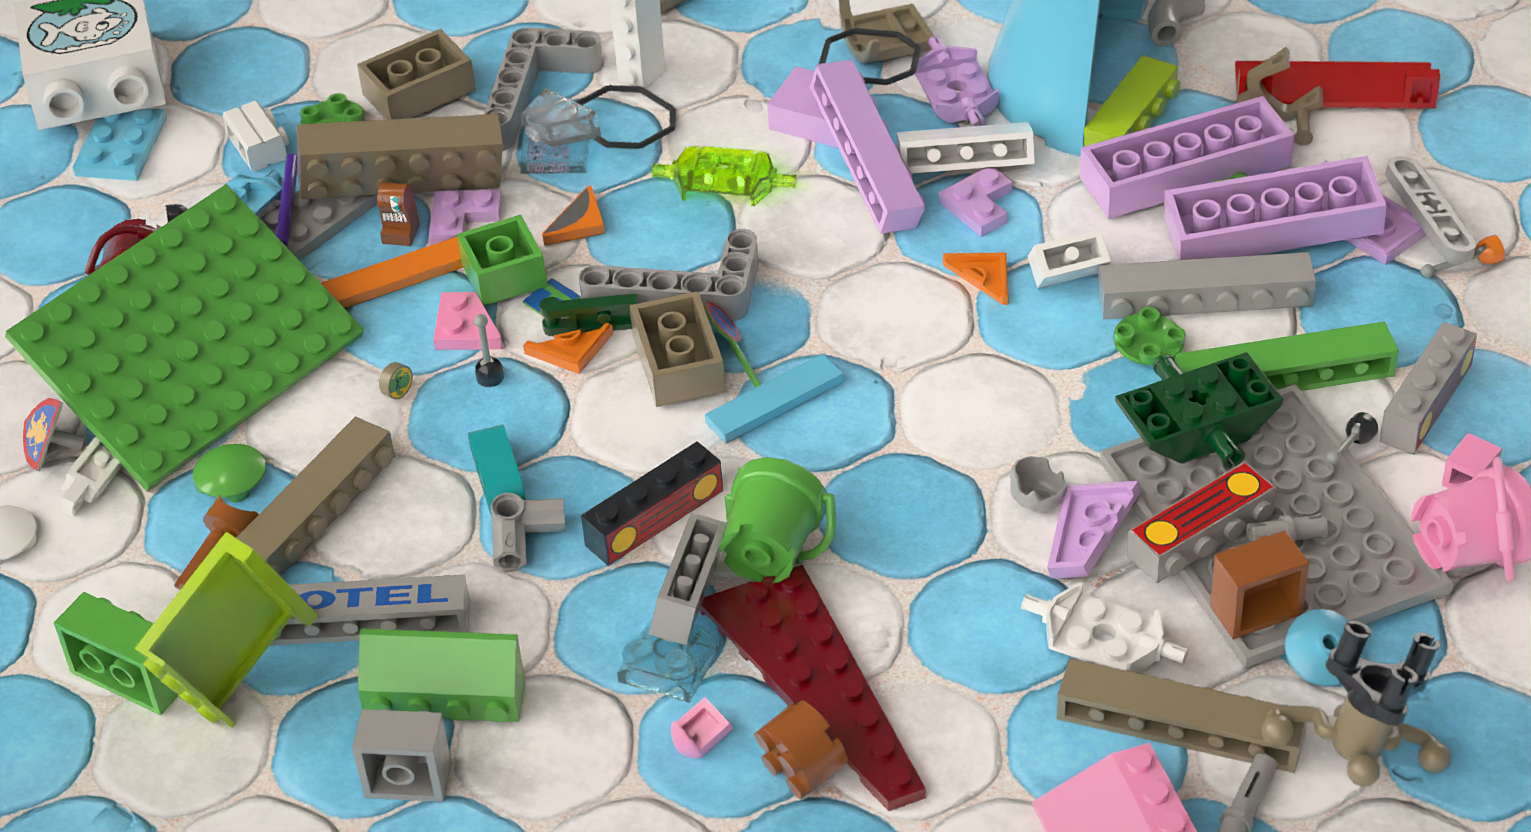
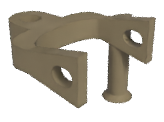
[1236,47,1323,145]

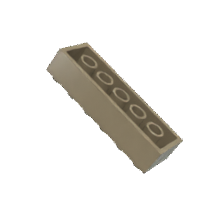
[297,114,503,199]

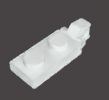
[60,436,123,516]

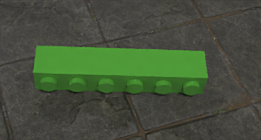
[1175,321,1399,391]

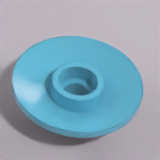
[1285,609,1363,687]

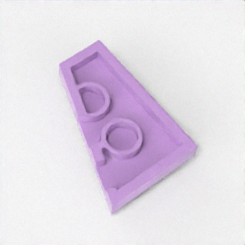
[1047,481,1142,579]

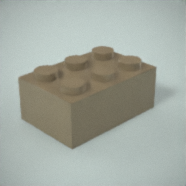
[357,29,476,120]
[630,291,726,407]

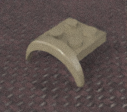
[838,0,936,63]

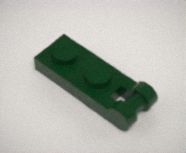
[539,293,638,336]

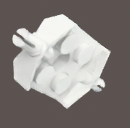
[1021,582,1189,674]

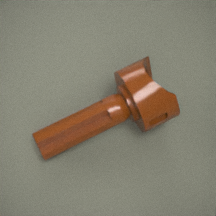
[174,494,259,590]

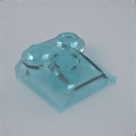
[617,620,721,703]

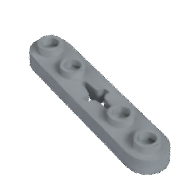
[1385,156,1477,265]

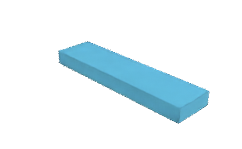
[705,354,844,444]

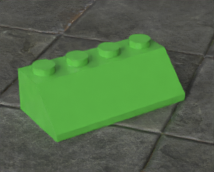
[358,629,526,722]

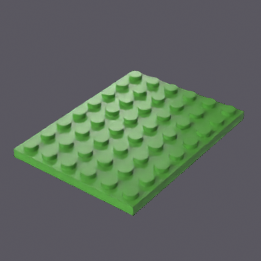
[5,184,364,492]

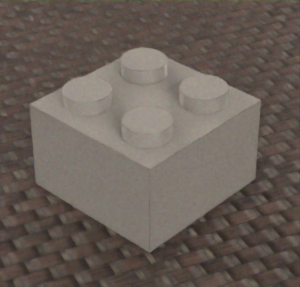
[352,709,452,802]

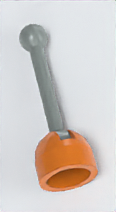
[1421,234,1505,278]

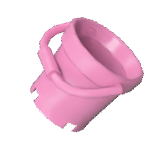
[1411,457,1531,582]

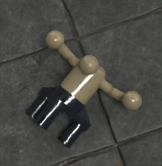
[1261,620,1451,787]

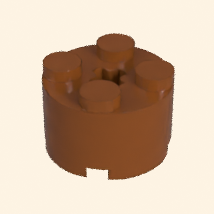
[754,700,848,799]

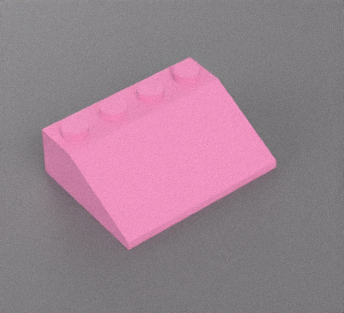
[1033,743,1197,832]

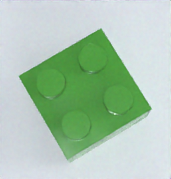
[456,214,548,306]

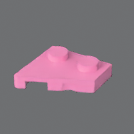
[433,292,502,350]

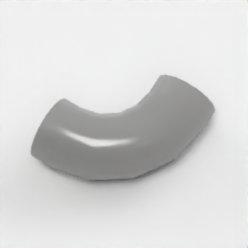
[1148,0,1205,46]

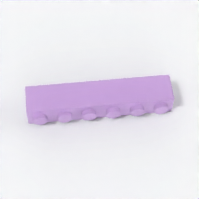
[810,60,925,234]

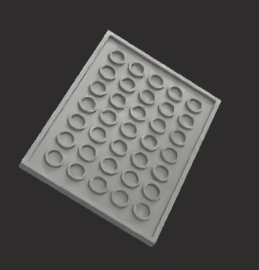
[1100,384,1453,669]

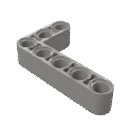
[484,27,603,150]
[579,229,759,321]

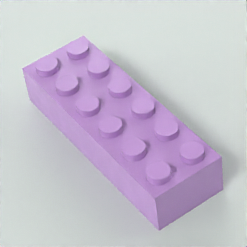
[1080,96,1294,219]
[1164,156,1387,260]

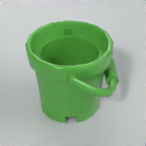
[719,457,836,583]

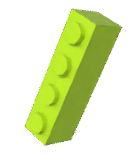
[1083,55,1180,147]

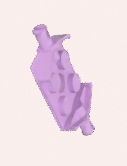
[915,35,999,126]

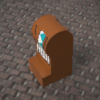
[377,181,420,246]

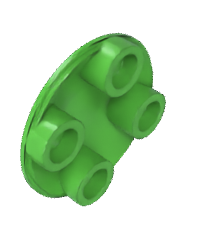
[300,93,365,124]
[1113,307,1186,366]
[193,444,266,502]

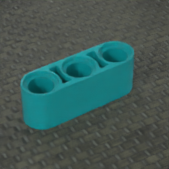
[468,424,526,515]

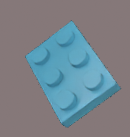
[73,108,166,181]

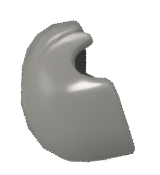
[1010,456,1067,511]

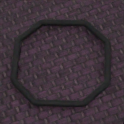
[819,28,921,85]
[572,85,676,149]

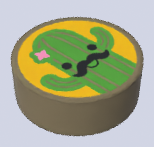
[379,362,413,399]

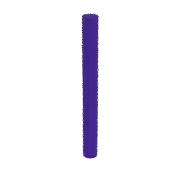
[276,154,297,248]

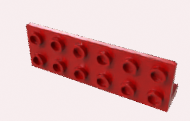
[1235,61,1441,109]

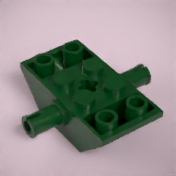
[1115,352,1284,468]

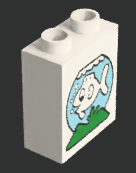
[14,0,166,130]

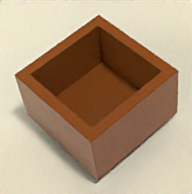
[1210,530,1309,639]

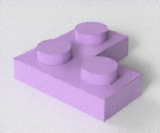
[939,167,1012,237]
[428,189,502,245]

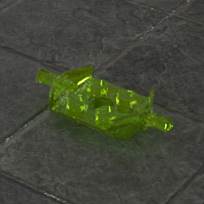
[651,145,797,206]

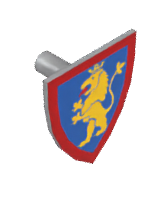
[23,398,84,471]

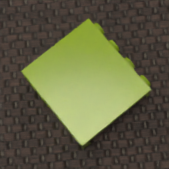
[135,532,319,728]

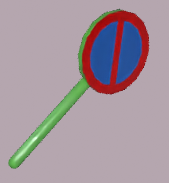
[703,301,761,388]

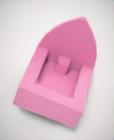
[671,697,733,758]

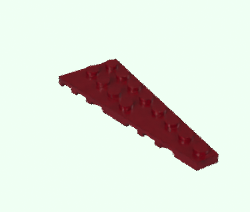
[700,565,926,812]

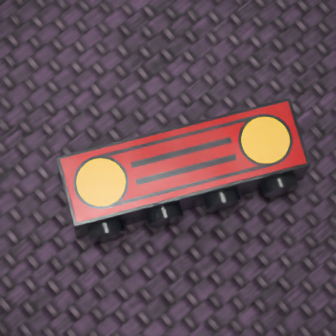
[581,441,723,566]

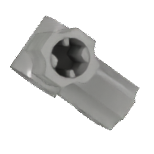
[491,493,565,572]

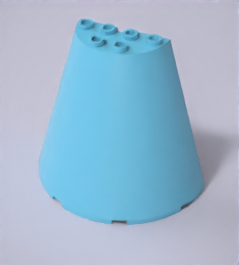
[988,0,1149,157]

